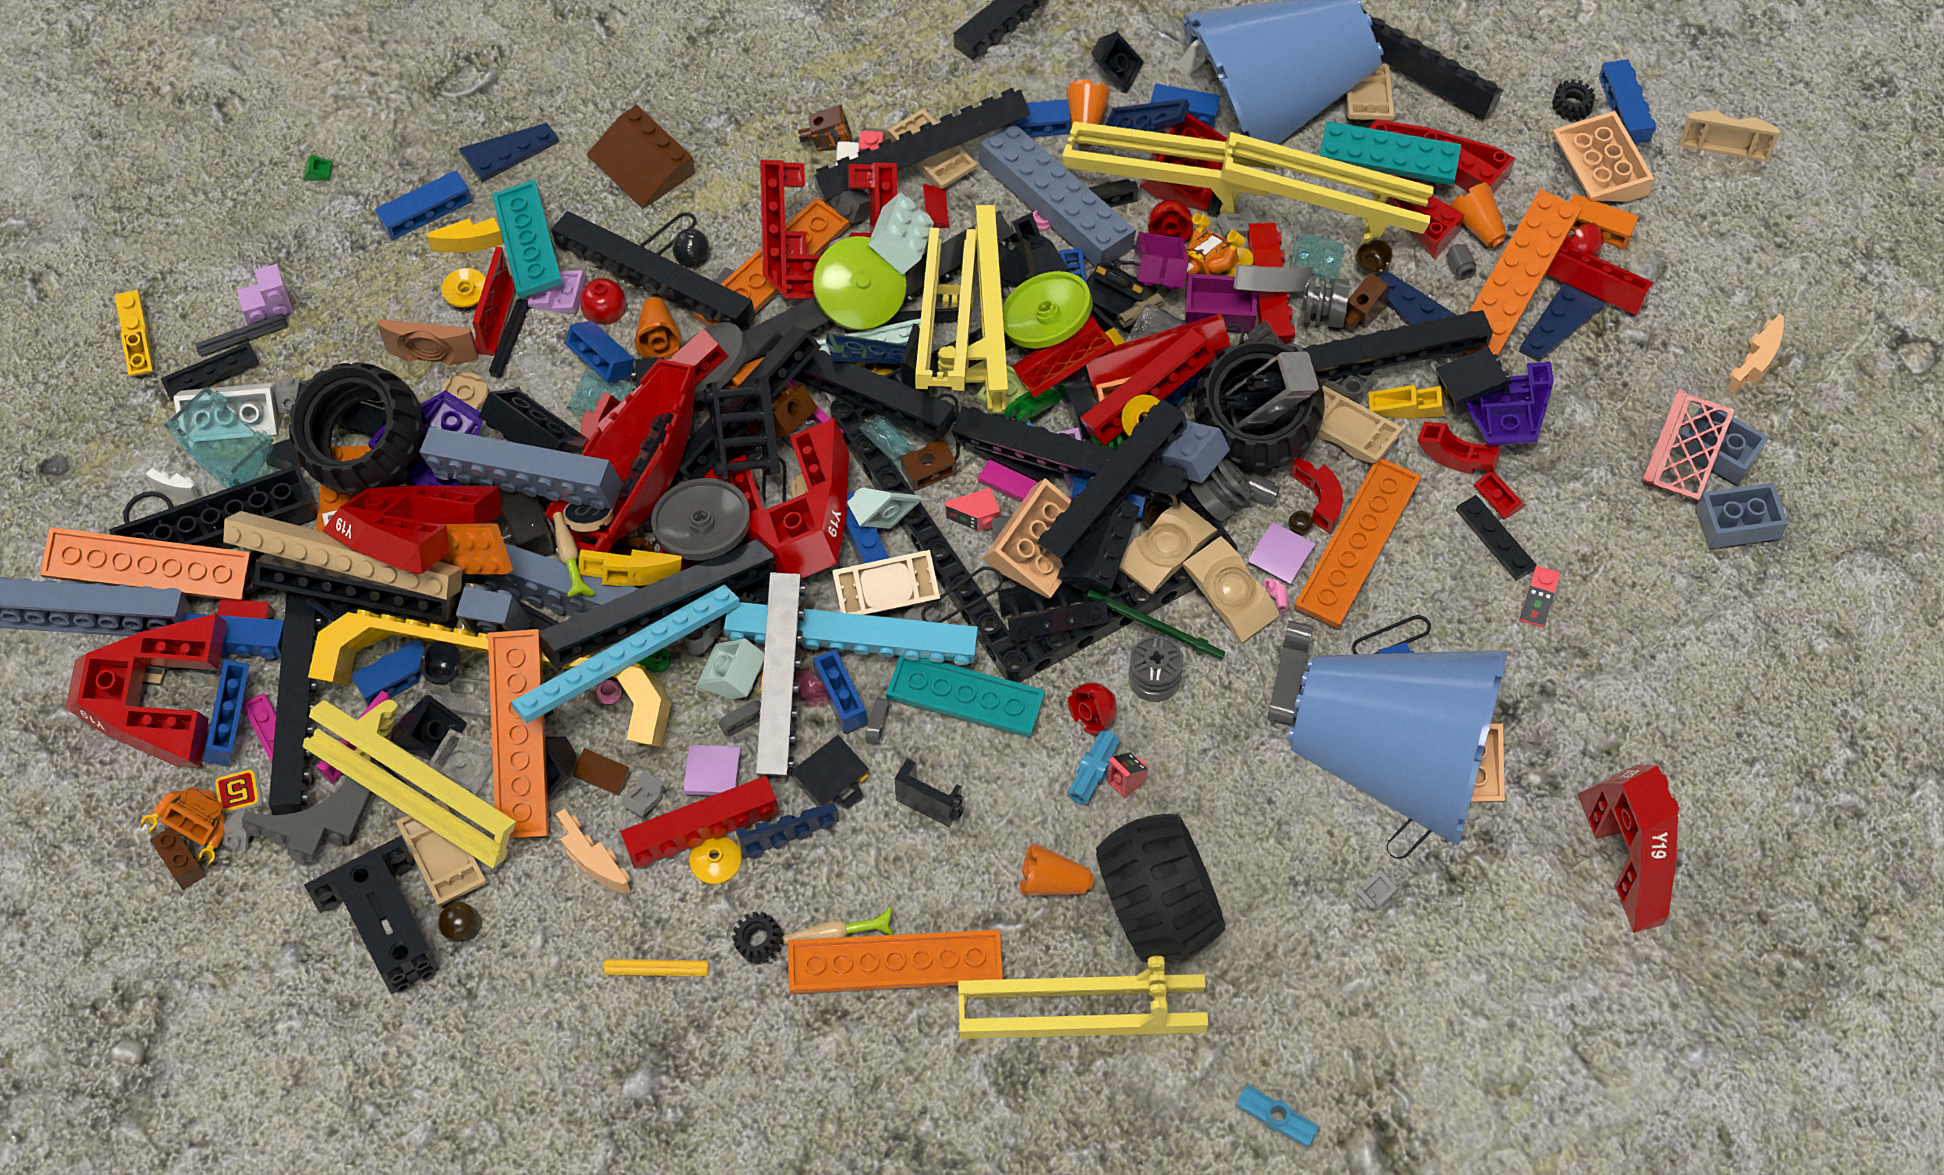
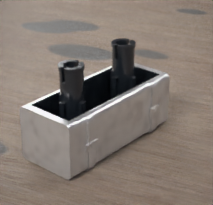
[1219,352,1319,430]

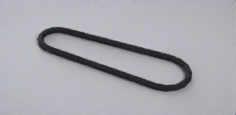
[921,566,1003,623]

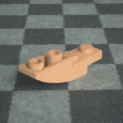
[1727,314,1784,394]
[556,809,631,894]

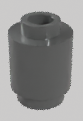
[1446,244,1476,279]
[1247,474,1280,505]

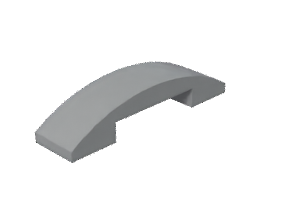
[1234,265,1313,292]

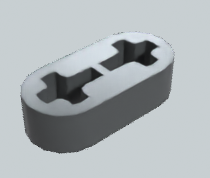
[865,697,890,744]
[718,700,761,736]

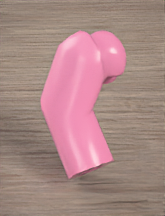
[1262,578,1289,612]

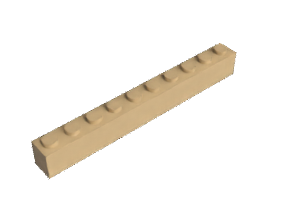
[223,511,463,600]

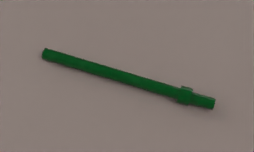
[1086,589,1225,660]

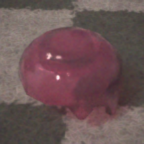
[796,667,828,705]

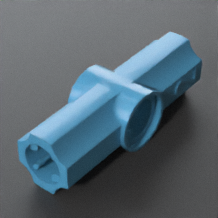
[1068,730,1120,805]
[1236,1085,1320,1149]

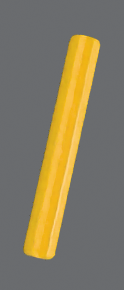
[603,959,709,976]

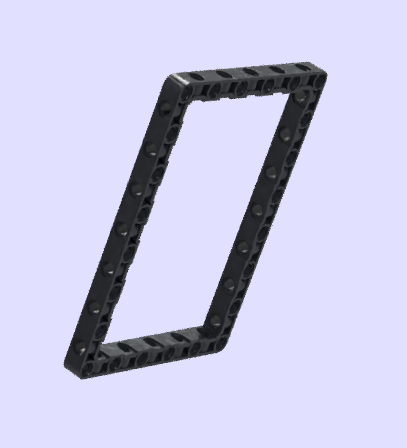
[830,327,1237,683]

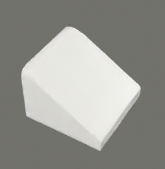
[836,142,859,166]

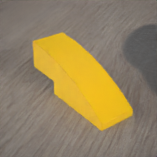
[426,218,504,253]
[1368,385,1446,418]

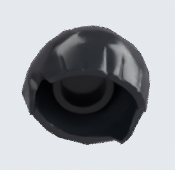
[672,228,709,265]
[419,641,461,685]

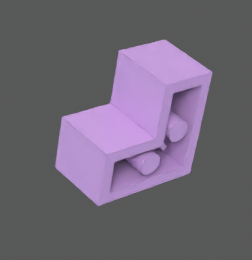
[237,264,293,325]

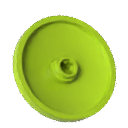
[813,236,906,331]
[1002,271,1093,348]

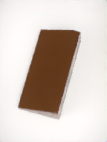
[573,749,631,796]

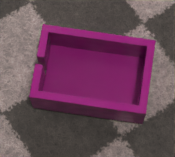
[1133,231,1189,289]
[1185,274,1257,332]

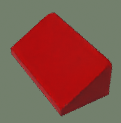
[923,184,949,228]
[1474,470,1526,519]
[217,599,275,619]

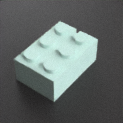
[868,192,934,275]

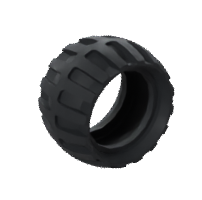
[1194,338,1325,471]
[289,362,427,496]
[1096,814,1226,963]

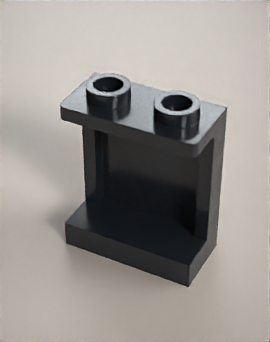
[1436,347,1512,416]
[894,758,964,828]

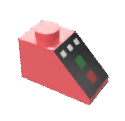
[859,128,886,151]
[944,488,1000,531]
[1519,565,1561,628]
[1107,752,1148,799]

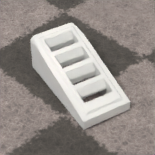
[1179,39,1207,74]

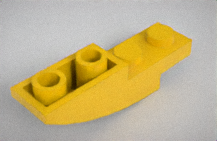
[114,290,153,377]
[579,550,682,586]

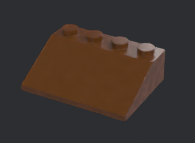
[587,104,695,210]

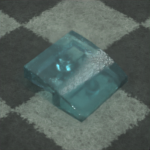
[1290,234,1345,285]
[567,369,631,416]
[859,415,916,462]

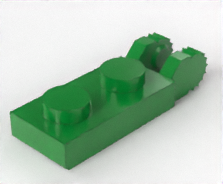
[1004,388,1061,423]

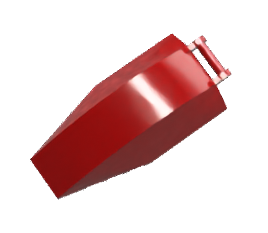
[545,359,695,553]

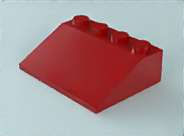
[1139,113,1228,212]

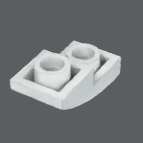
[146,468,200,501]

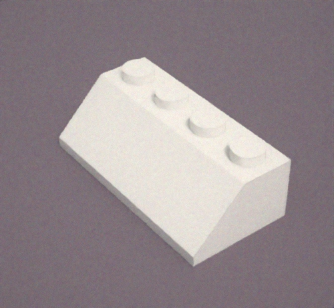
[173,383,278,443]

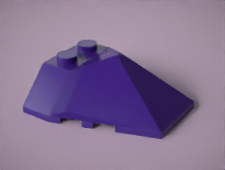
[1465,362,1554,445]
[368,390,484,486]

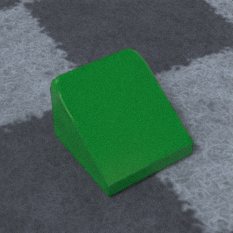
[303,154,332,181]

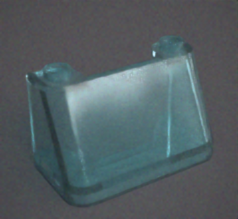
[164,386,274,488]

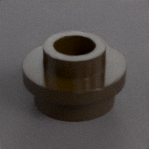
[1288,511,1313,534]

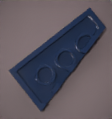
[1101,99,1190,147]
[458,123,559,183]
[1380,271,1457,325]
[1519,283,1605,362]
[826,333,906,364]
[735,802,839,860]

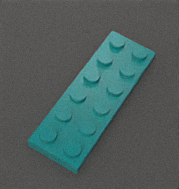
[1319,121,1461,185]
[492,180,563,299]
[886,655,1045,738]

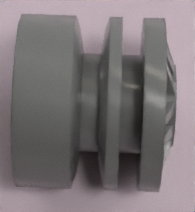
[1301,275,1350,328]
[1190,457,1255,521]
[1129,636,1183,702]

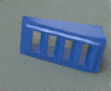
[1059,248,1087,284]

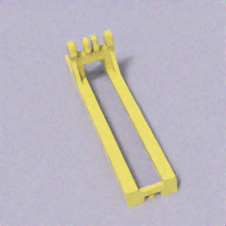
[1062,121,1277,214]
[1220,132,1433,243]
[938,205,1008,415]
[915,228,976,391]
[303,699,516,869]
[958,956,1208,1039]

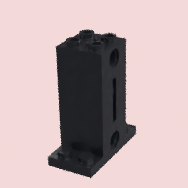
[304,835,440,995]

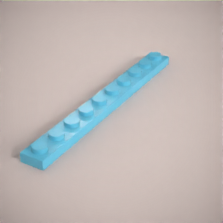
[511,585,740,724]

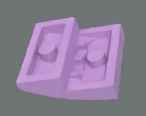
[528,267,586,313]
[1248,522,1316,585]
[684,745,741,796]

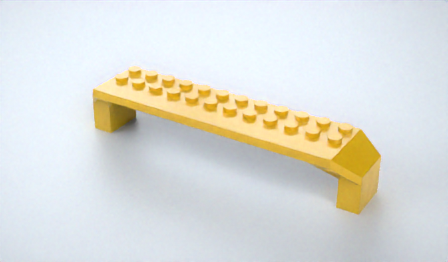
[308,609,671,748]

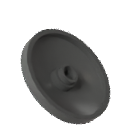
[678,322,748,401]
[651,478,751,560]

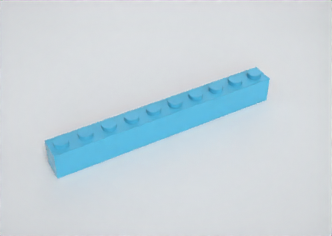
[724,602,978,665]

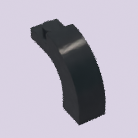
[1052,370,1097,440]

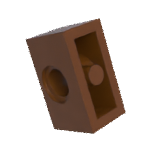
[772,385,818,438]
[900,439,957,492]
[150,827,205,890]

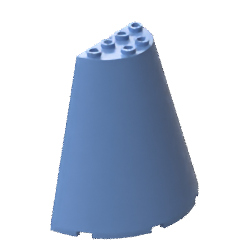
[1183,0,1383,145]
[1287,650,1508,845]

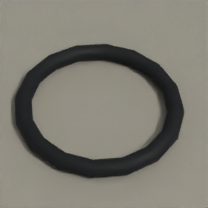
[123,491,173,523]

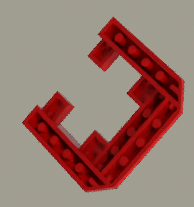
[760,160,897,299]

